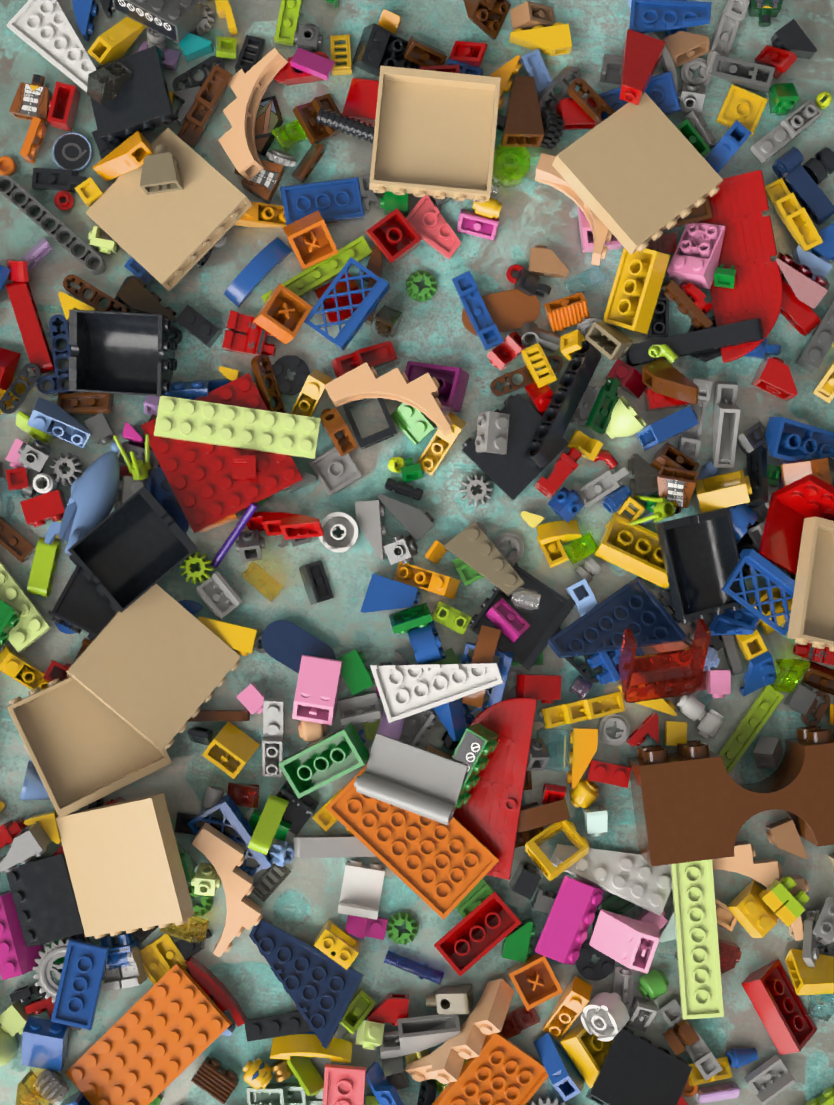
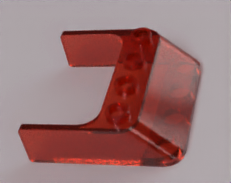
[619,619,711,703]

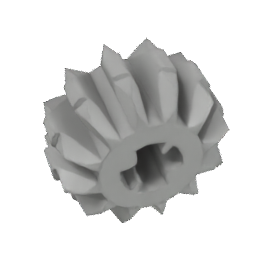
[49,452,84,486]
[459,473,493,508]
[34,1070,69,1104]

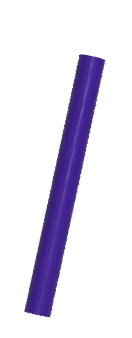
[211,502,258,568]

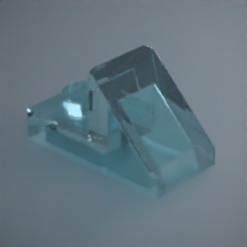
[0,477,27,518]

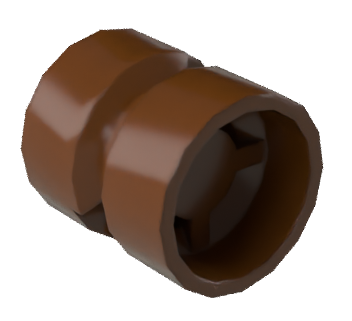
[662,1019,700,1056]

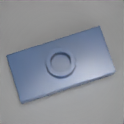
[520,48,552,94]

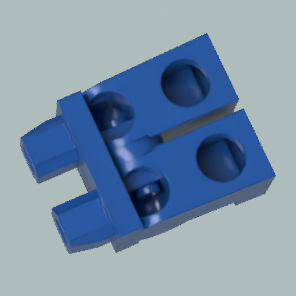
[587,647,650,685]

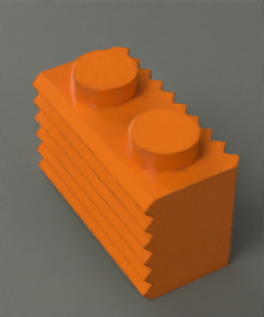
[544,292,590,332]

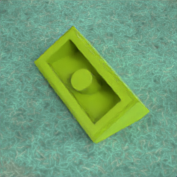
[16,411,55,443]
[287,1056,324,1096]

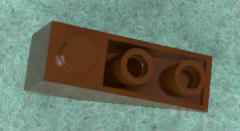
[642,358,699,405]

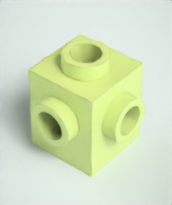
[191,863,221,896]

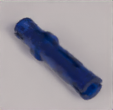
[384,950,444,985]

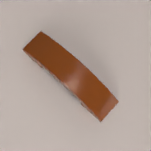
[462,625,501,708]

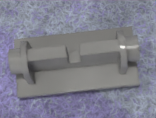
[682,110,716,148]
[613,966,635,1009]

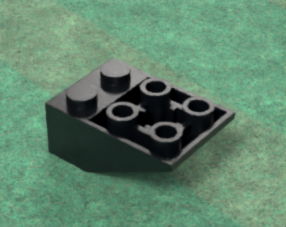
[352,23,419,76]

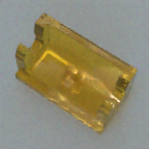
[241,561,285,602]
[160,916,209,943]

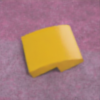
[140,932,187,985]

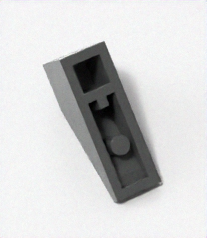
[711,55,775,93]
[377,494,434,542]

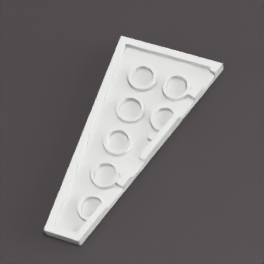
[7,0,103,95]
[370,663,504,723]
[550,844,672,916]

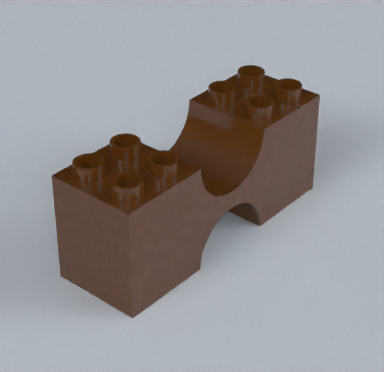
[627,726,834,867]

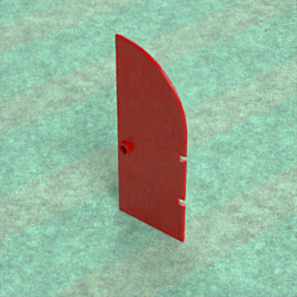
[698,170,783,363]
[453,697,537,880]

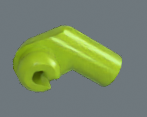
[648,344,679,364]

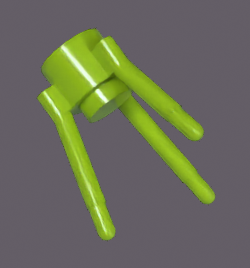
[113,434,151,480]
[630,495,675,526]

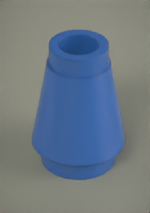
[602,485,631,513]
[726,1048,758,1069]

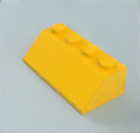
[603,248,670,334]
[594,514,669,589]
[560,1023,613,1088]

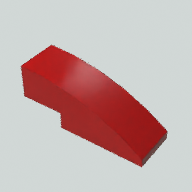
[331,340,398,378]

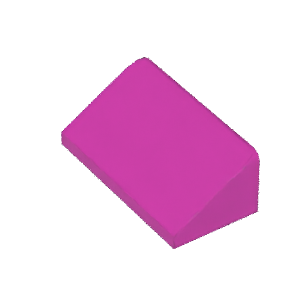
[290,47,335,81]
[456,209,500,241]
[122,422,145,445]
[486,598,531,643]

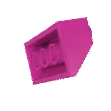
[534,876,604,965]
[0,891,44,980]

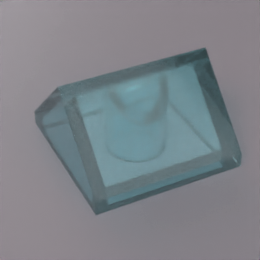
[537,728,570,772]

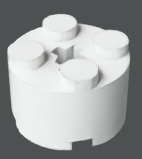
[319,512,359,553]
[581,992,630,1041]

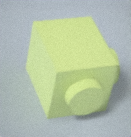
[0,1001,30,1037]
[355,1020,385,1050]

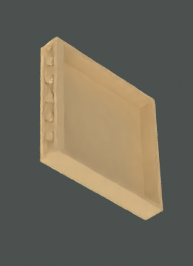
[369,66,501,203]
[552,93,723,255]
[85,128,252,291]
[787,517,834,652]
[66,584,241,751]
[6,673,172,818]
[55,793,195,939]

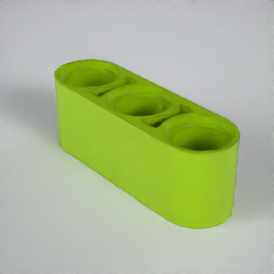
[27,537,61,597]
[248,794,289,855]

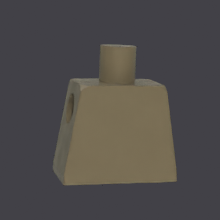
[140,145,183,195]
[585,322,633,360]
[426,984,474,1014]

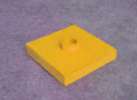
[715,84,768,137]

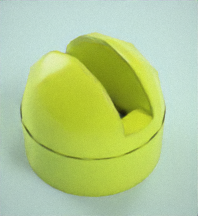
[815,91,832,109]
[387,457,405,473]

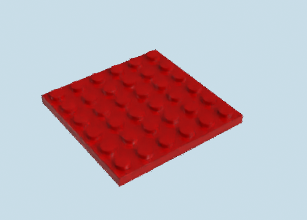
[141,373,303,534]

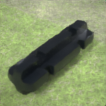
[385,478,423,501]

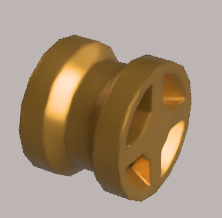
[270,1059,294,1082]

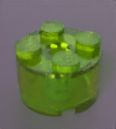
[492,144,530,188]

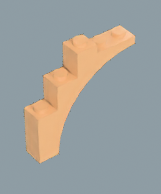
[218,48,288,181]
[535,153,613,266]
[324,362,453,436]
[192,822,262,958]
[712,841,809,941]
[405,978,515,1084]

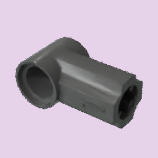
[521,322,561,352]

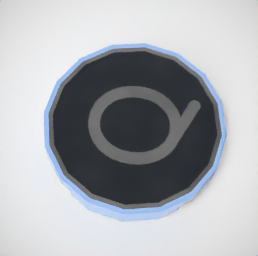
[52,133,93,172]

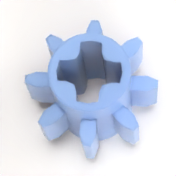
[693,646,720,672]
[269,840,294,867]

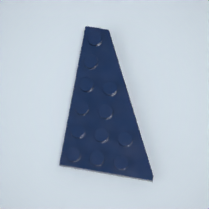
[547,576,688,658]
[249,918,364,1049]

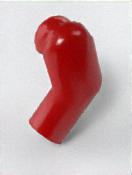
[593,449,618,470]

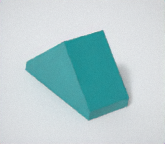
[179,33,214,63]

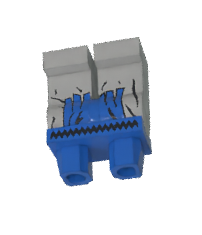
[100,932,147,991]

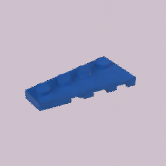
[629,0,712,34]

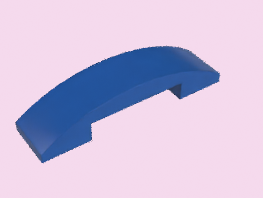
[224,237,292,308]
[452,271,504,351]

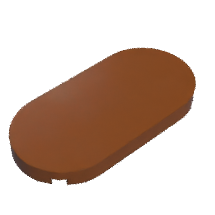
[462,289,540,336]

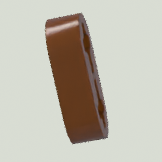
[801,691,831,726]

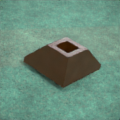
[463,0,511,40]

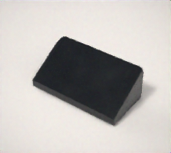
[299,560,334,605]

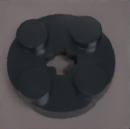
[272,355,310,396]
[575,939,615,981]

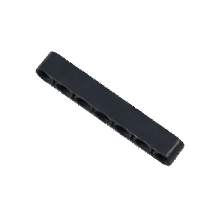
[625,318,764,366]
[526,340,602,468]

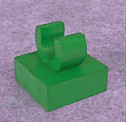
[714,264,736,289]
[400,457,423,483]
[767,464,781,487]

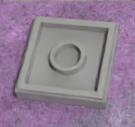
[309,447,363,497]

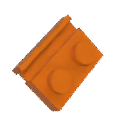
[20,116,48,164]

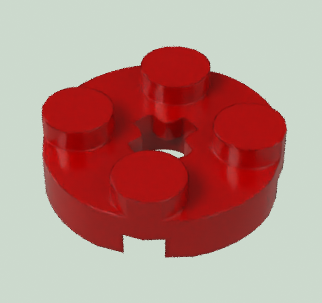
[679,281,712,315]

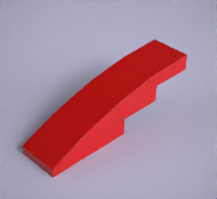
[246,512,324,540]
[186,957,247,1027]

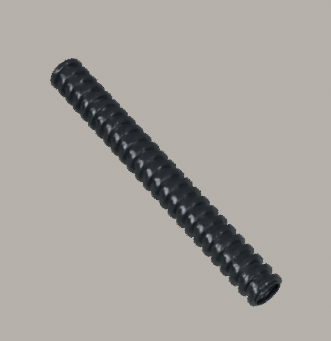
[317,107,375,144]

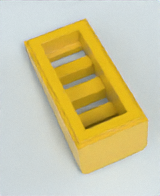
[330,34,352,76]
[521,343,557,388]
[605,495,646,527]

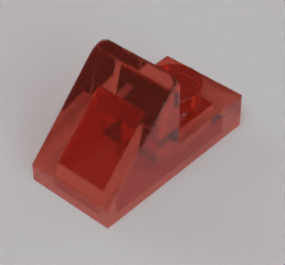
[227,782,259,808]

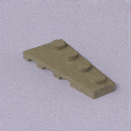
[444,521,525,596]

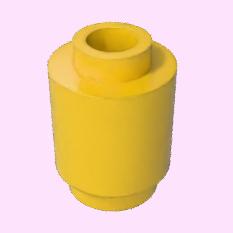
[472,197,502,219]

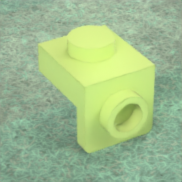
[88,226,118,255]

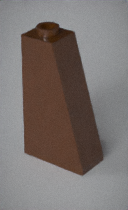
[501,76,544,147]

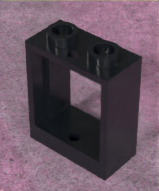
[343,398,398,450]

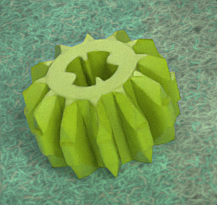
[179,551,214,585]

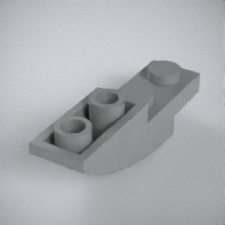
[750,99,823,164]
[262,697,285,777]

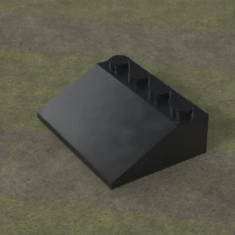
[6,853,84,947]

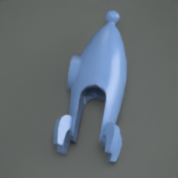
[44,441,120,555]

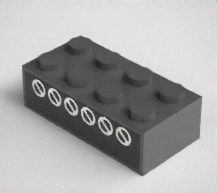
[113,0,202,43]

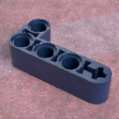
[772,147,834,225]
[37,314,76,396]

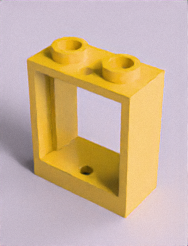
[696,470,752,513]
[525,820,589,881]
[314,919,361,970]

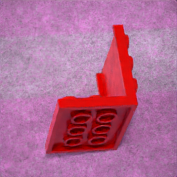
[758,474,834,575]

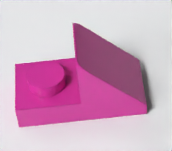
[345,915,388,940]

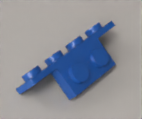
[163,379,229,400]
[365,1062,404,1105]

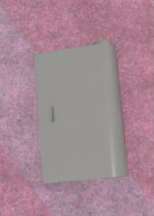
[354,733,468,826]

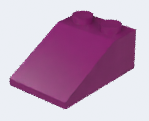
[405,361,470,413]

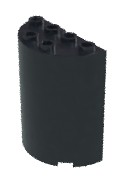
[69,310,178,397]
[68,486,198,613]
[655,508,750,624]

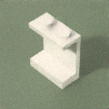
[337,860,385,920]

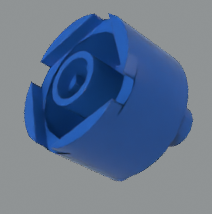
[723,503,759,542]
[407,621,446,665]

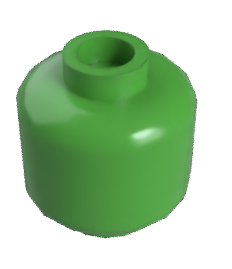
[638,969,669,1000]

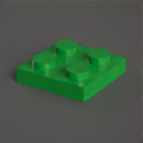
[389,603,433,634]

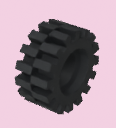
[540,110,564,149]

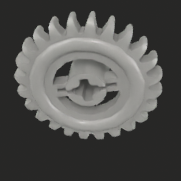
[33,937,80,1003]

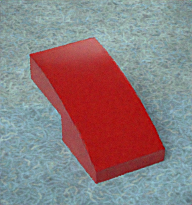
[6,259,29,282]

